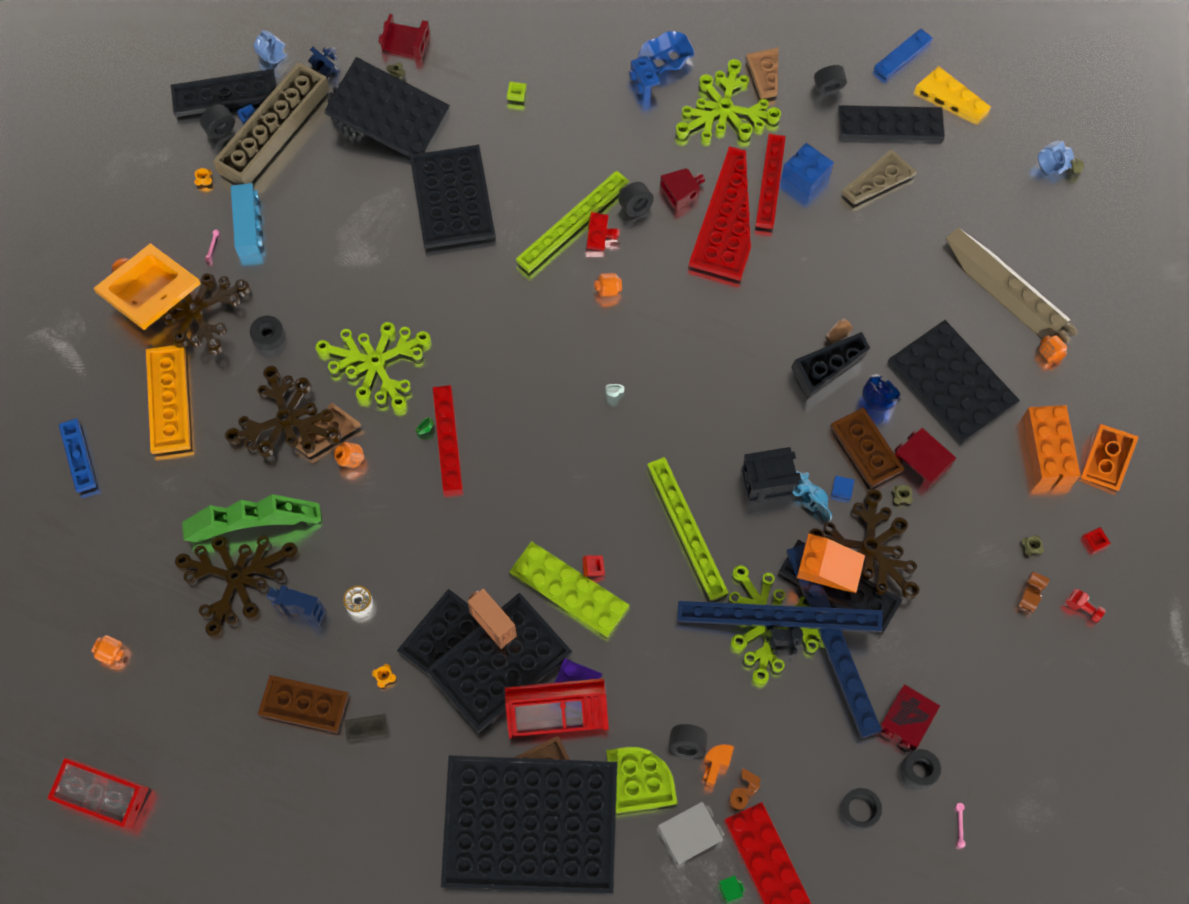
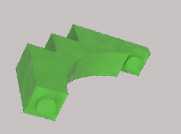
[182,494,321,543]

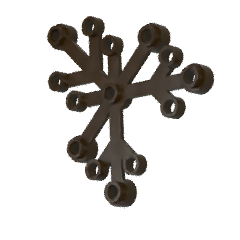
[155,273,251,355]
[225,366,341,457]
[807,489,919,599]
[175,535,299,638]

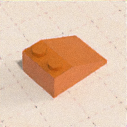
[1081,424,1139,491]
[797,534,865,594]

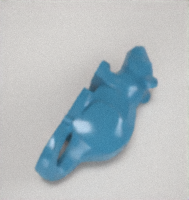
[793,471,832,522]

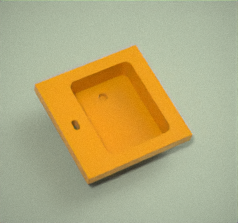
[94,243,201,330]

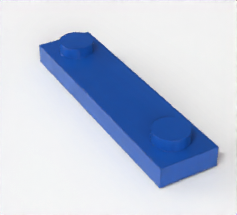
[874,28,933,79]
[58,418,97,493]

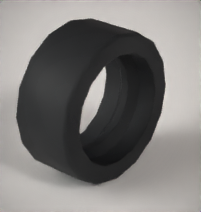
[840,788,882,830]

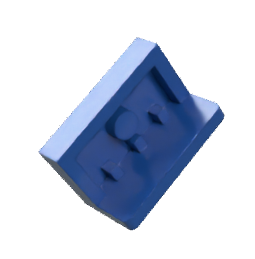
[629,56,660,100]

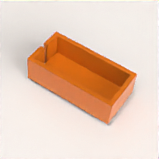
[1023,405,1081,486]

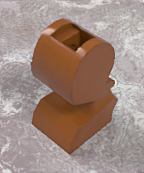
[1018,571,1050,613]
[729,768,761,811]

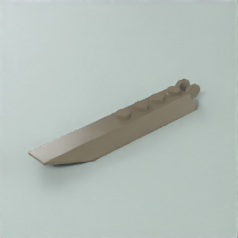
[946,227,1078,343]

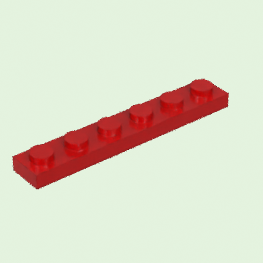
[755,134,786,229]
[432,385,463,494]

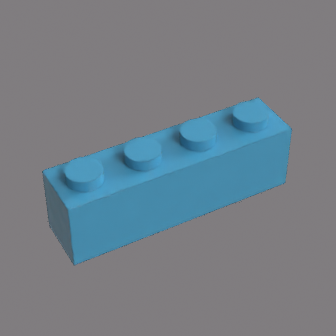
[231,183,263,256]

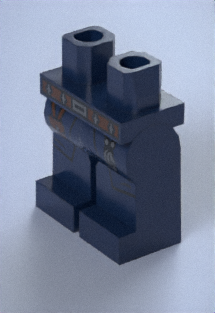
[266,585,326,627]

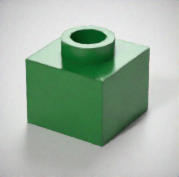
[718,875,745,904]

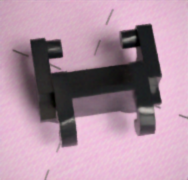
[765,626,803,655]

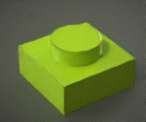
[507,81,527,102]

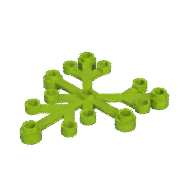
[675,59,781,142]
[315,322,431,413]
[728,565,823,686]

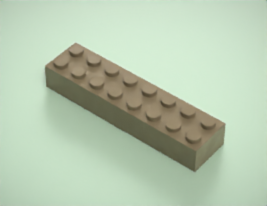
[213,62,330,185]

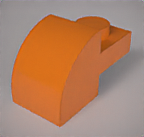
[703,744,734,788]

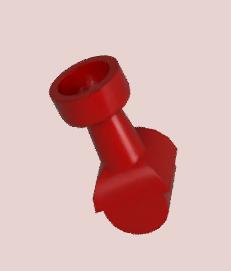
[1066,589,1106,623]

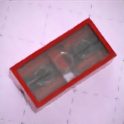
[47,758,149,828]

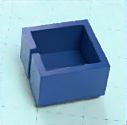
[782,143,834,196]

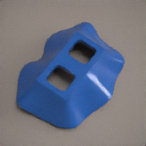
[637,31,695,74]

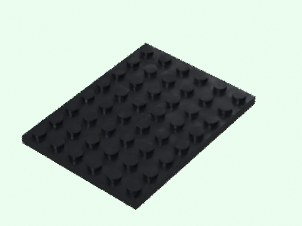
[441,755,617,893]

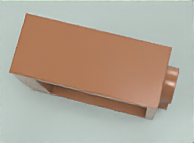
[467,588,517,649]

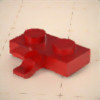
[586,212,620,251]

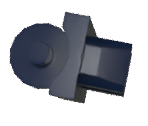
[308,47,340,78]

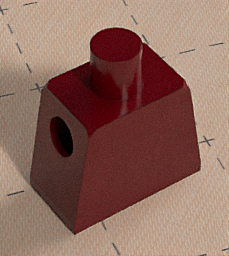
[660,168,705,211]

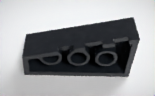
[791,332,870,400]

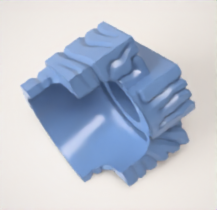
[253,30,286,63]
[1037,140,1074,175]

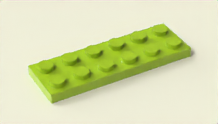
[509,541,629,639]

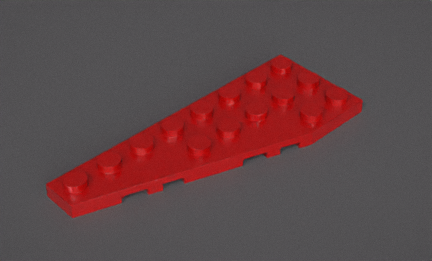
[689,146,751,281]

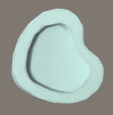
[605,384,625,397]

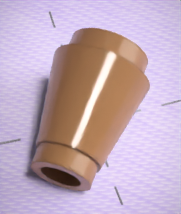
[825,318,853,344]

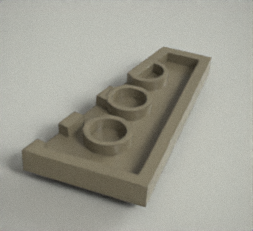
[841,149,917,205]

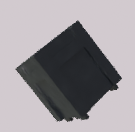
[741,447,802,504]

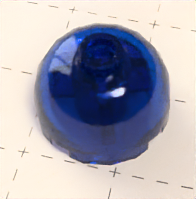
[862,374,901,412]

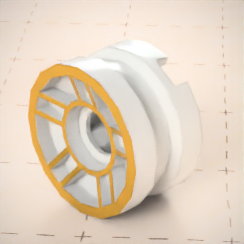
[343,586,373,617]

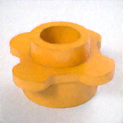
[194,168,212,186]
[372,664,396,688]

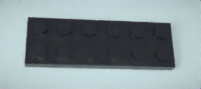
[170,69,277,117]
[838,105,945,140]
[778,539,903,634]

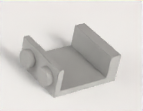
[657,802,724,867]

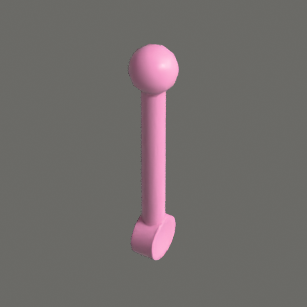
[205,229,220,263]
[955,803,966,848]

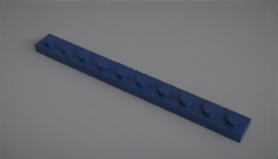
[786,544,882,739]
[677,601,882,632]

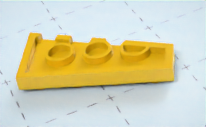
[915,66,991,121]

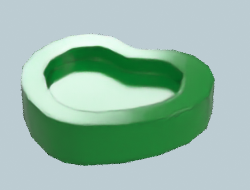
[415,417,434,435]

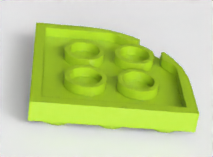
[606,747,677,814]

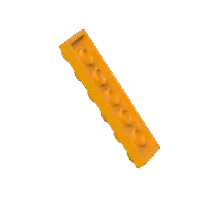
[146,345,191,454]

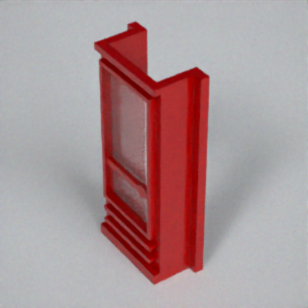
[505,678,609,739]

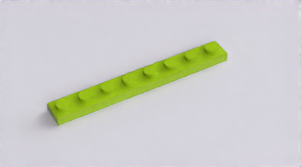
[516,170,629,273]
[647,457,729,602]

